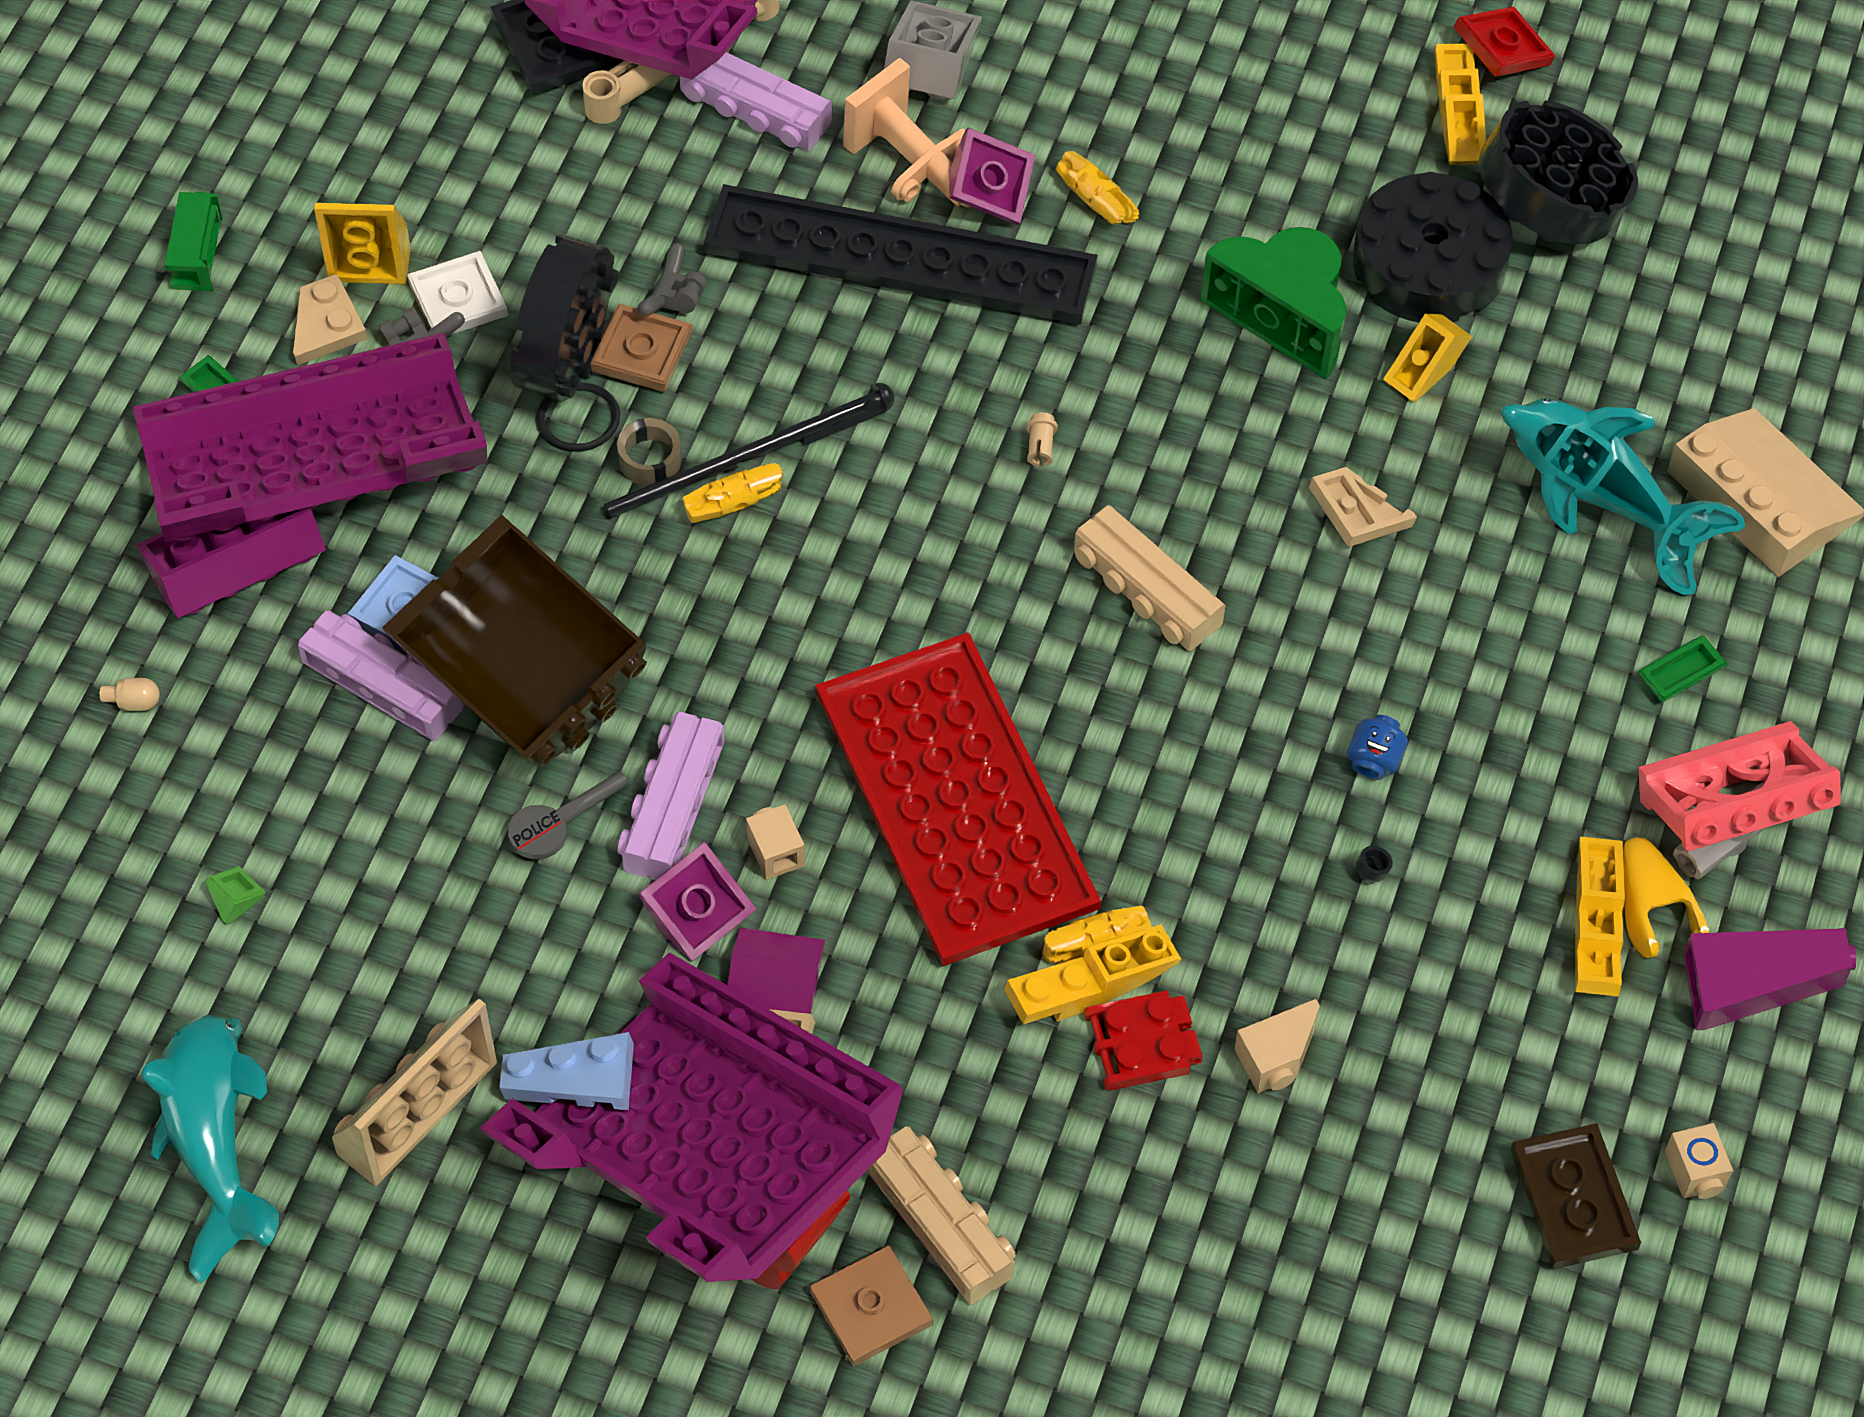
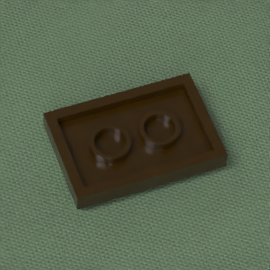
[1511,1123,1641,1269]

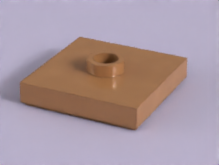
[591,303,693,392]
[810,1246,933,1367]

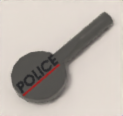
[508,771,628,859]

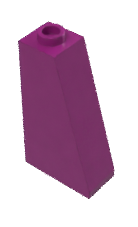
[1683,928,1856,1031]

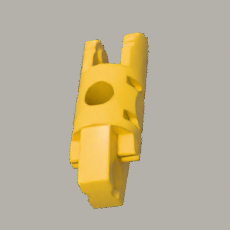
[1056,151,1140,225]
[682,463,783,523]
[1042,906,1151,965]

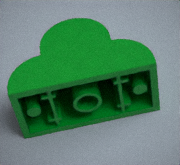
[1200,227,1346,380]

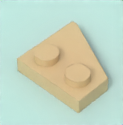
[293,274,368,366]
[1309,467,1417,547]

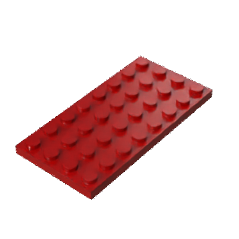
[815,632,1101,967]

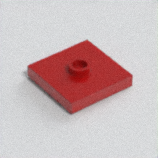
[1453,6,1555,77]

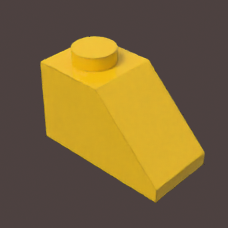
[1383,314,1472,402]

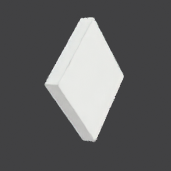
[407,251,508,335]

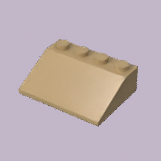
[1667,408,1864,577]
[332,999,497,1187]

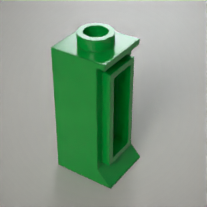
[164,192,223,292]

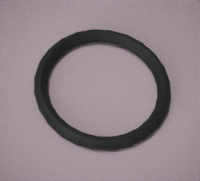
[537,382,621,451]

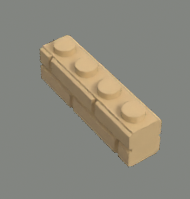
[1074,505,1226,652]
[867,1126,1016,1305]

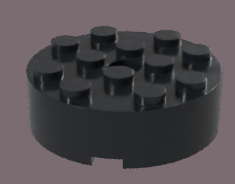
[1479,100,1638,244]
[1352,172,1513,323]
[510,234,619,401]

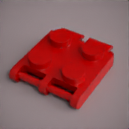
[1083,990,1203,1091]

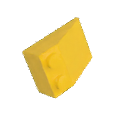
[314,203,411,284]

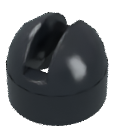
[1356,846,1393,883]

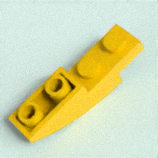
[1004,924,1181,1025]

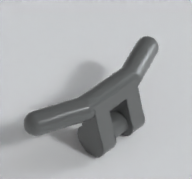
[637,243,707,316]
[379,306,465,345]

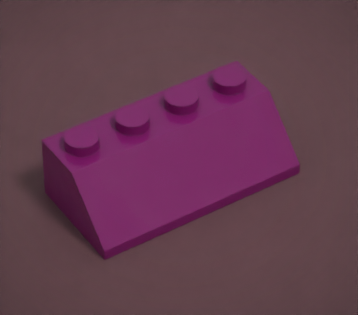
[136,509,326,618]

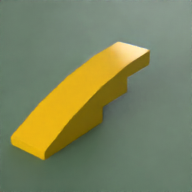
[1434,44,1486,165]
[1575,836,1625,997]

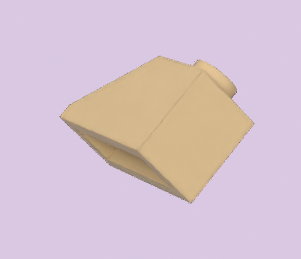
[1234,999,1320,1093]

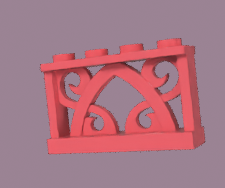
[1638,721,1841,851]

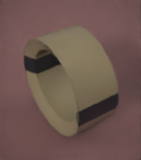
[617,417,682,486]

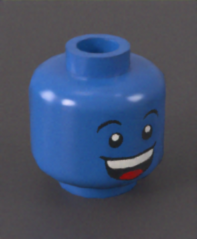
[1347,714,1408,780]

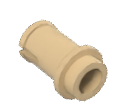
[1026,412,1058,466]

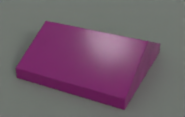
[949,127,1035,225]
[638,842,757,962]
[728,927,825,1014]

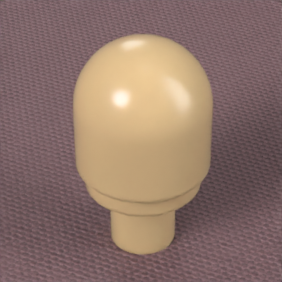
[100,678,160,711]

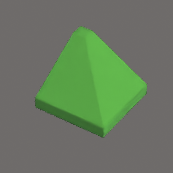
[206,866,266,924]

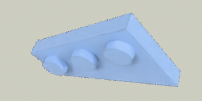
[499,1032,634,1110]

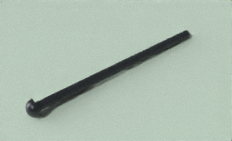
[604,383,895,518]

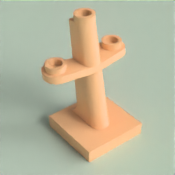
[843,58,970,208]

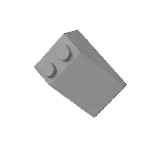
[884,0,982,100]

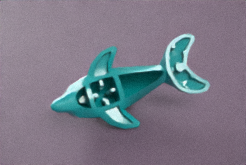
[1501,398,1746,595]
[142,1014,279,1283]

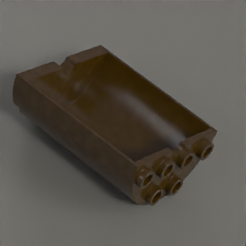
[382,514,647,767]

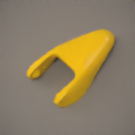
[1623,837,1709,959]

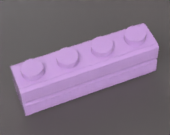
[680,52,832,152]
[298,610,464,741]
[617,711,725,880]

